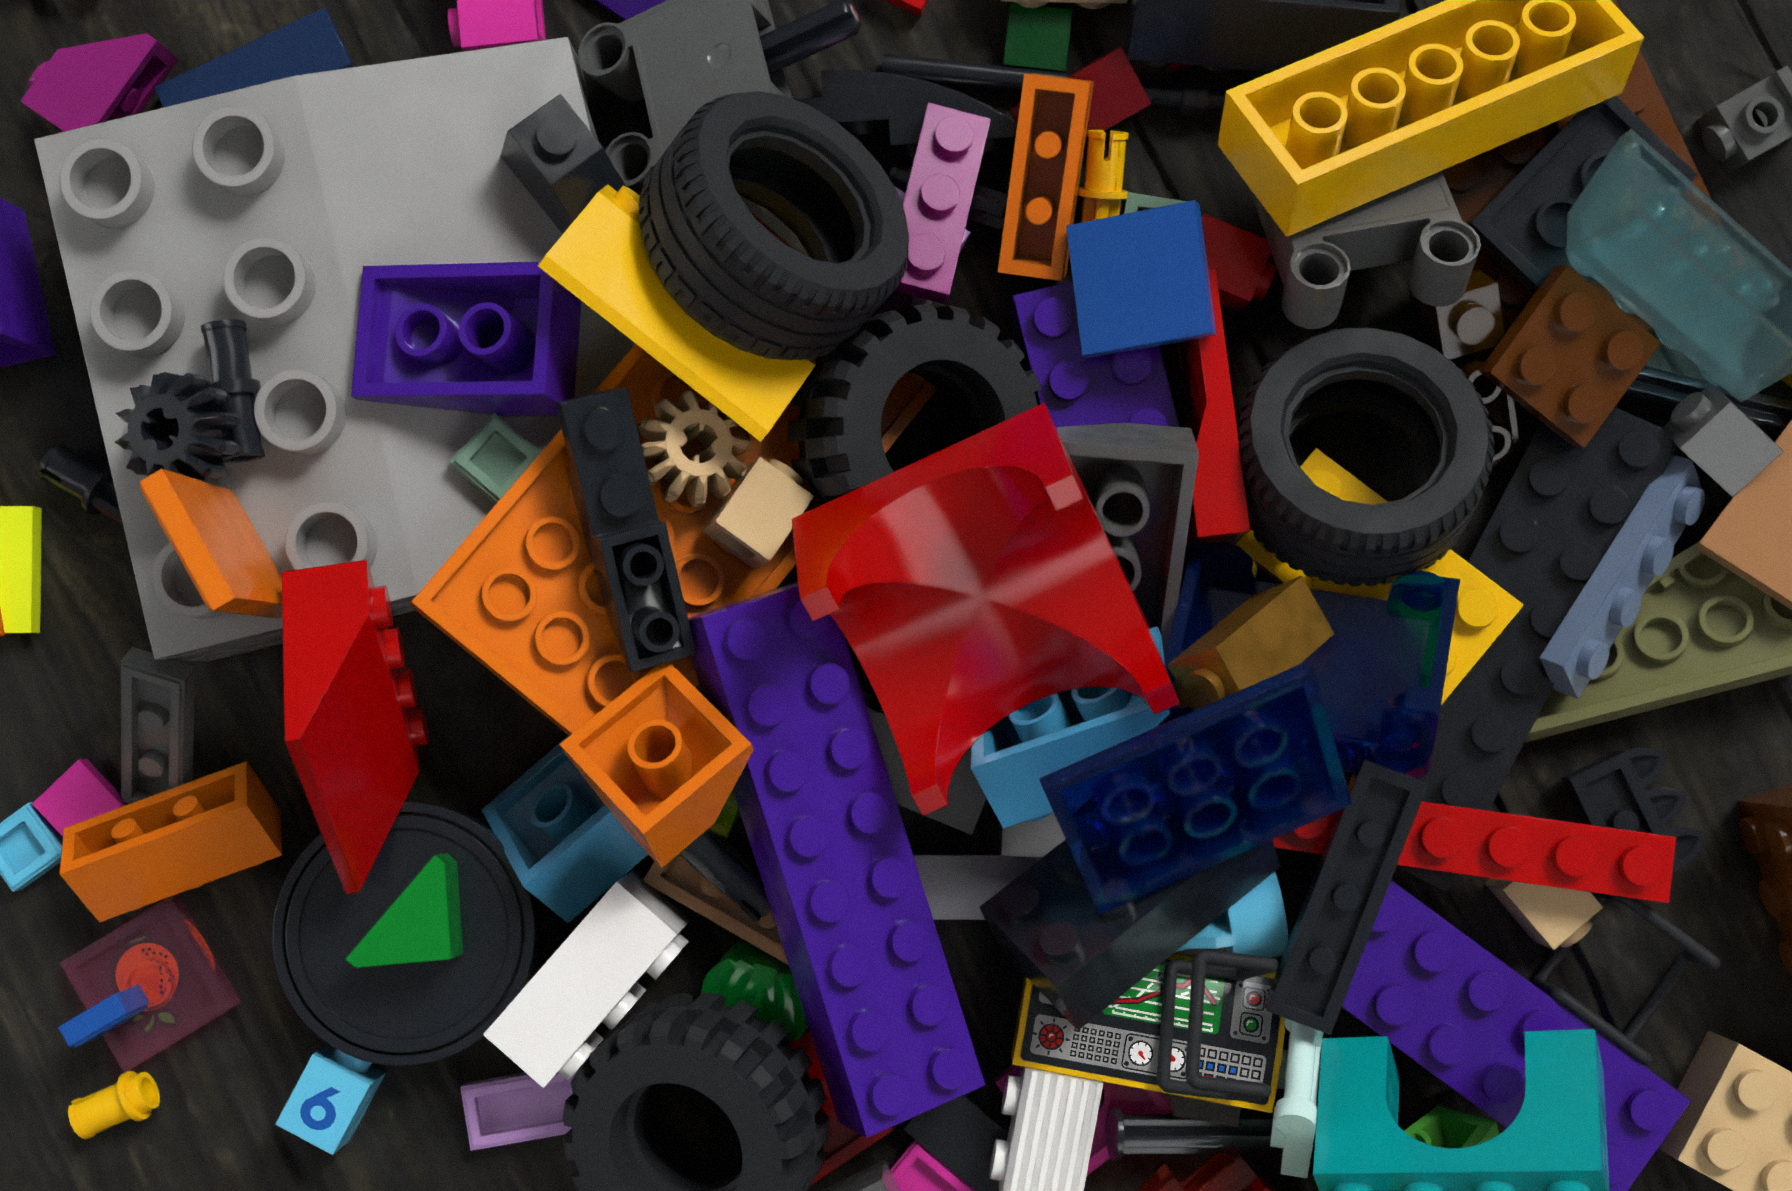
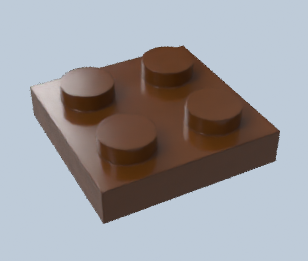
[1479,265,1661,448]

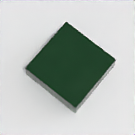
[1003,3,1073,72]

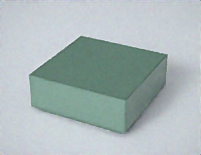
[448,412,541,505]

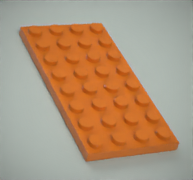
[409,211,937,736]

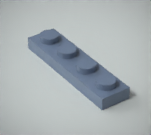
[1539,455,1705,699]

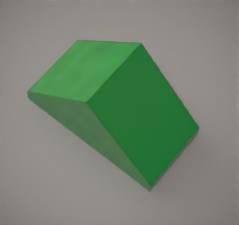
[346,853,463,968]

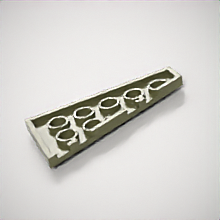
[1524,540,1792,743]

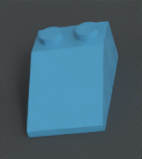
[971,626,1170,828]

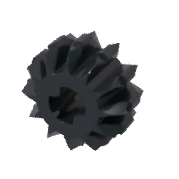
[114,372,244,482]

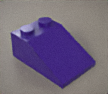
[351,262,582,417]

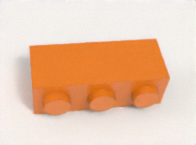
[998,73,1094,281]
[60,761,282,923]

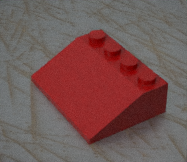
[282,560,429,894]

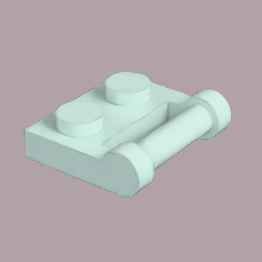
[1270,1018,1324,1178]

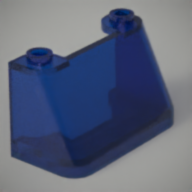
[1164,541,1460,778]

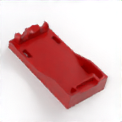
[1176,268,1250,546]

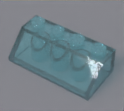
[1565,129,1792,402]

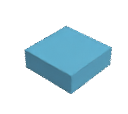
[0,802,63,892]

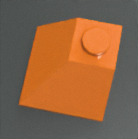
[559,662,754,868]

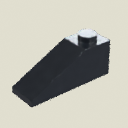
[500,93,626,234]

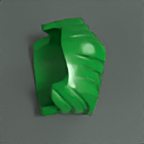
[701,939,808,1042]

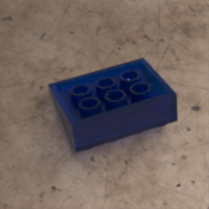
[1039,661,1352,914]

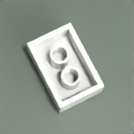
[483,870,691,1088]

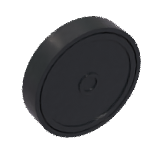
[272,802,542,1066]

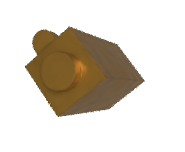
[1167,576,1335,724]

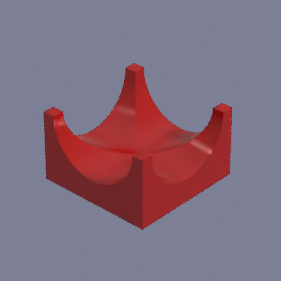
[791,402,1180,816]

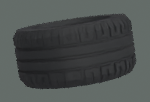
[639,91,909,360]
[1237,327,1495,586]

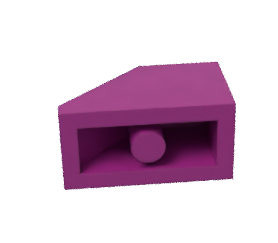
[20,33,179,132]

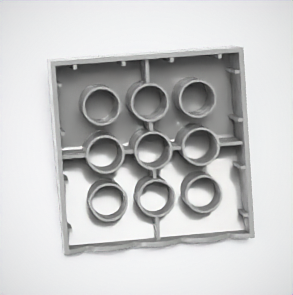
[34,37,636,662]

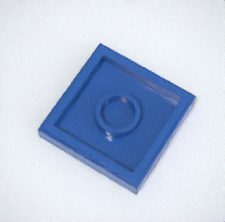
[1066,200,1217,358]

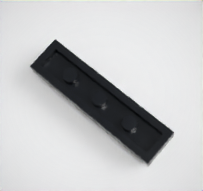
[1264,756,1428,1035]

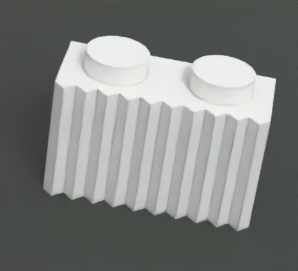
[989,1066,1103,1191]

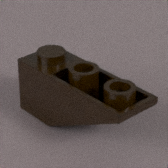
[1407,267,1522,468]

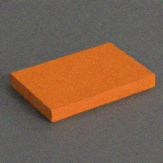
[139,469,283,619]

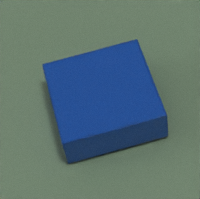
[58,984,150,1048]

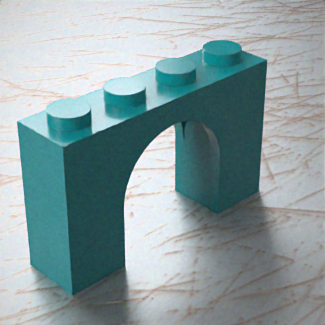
[1313,1029,1610,1191]

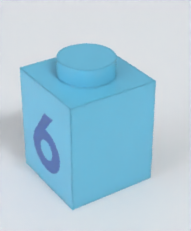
[275,1044,386,1155]

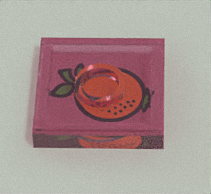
[60,894,242,1073]

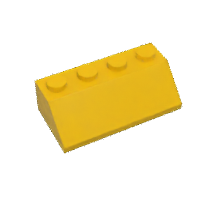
[538,184,817,442]

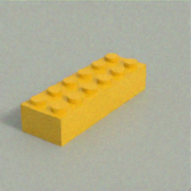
[1218,0,1644,237]

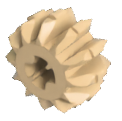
[638,391,751,507]

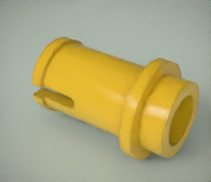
[68,1071,160,1139]

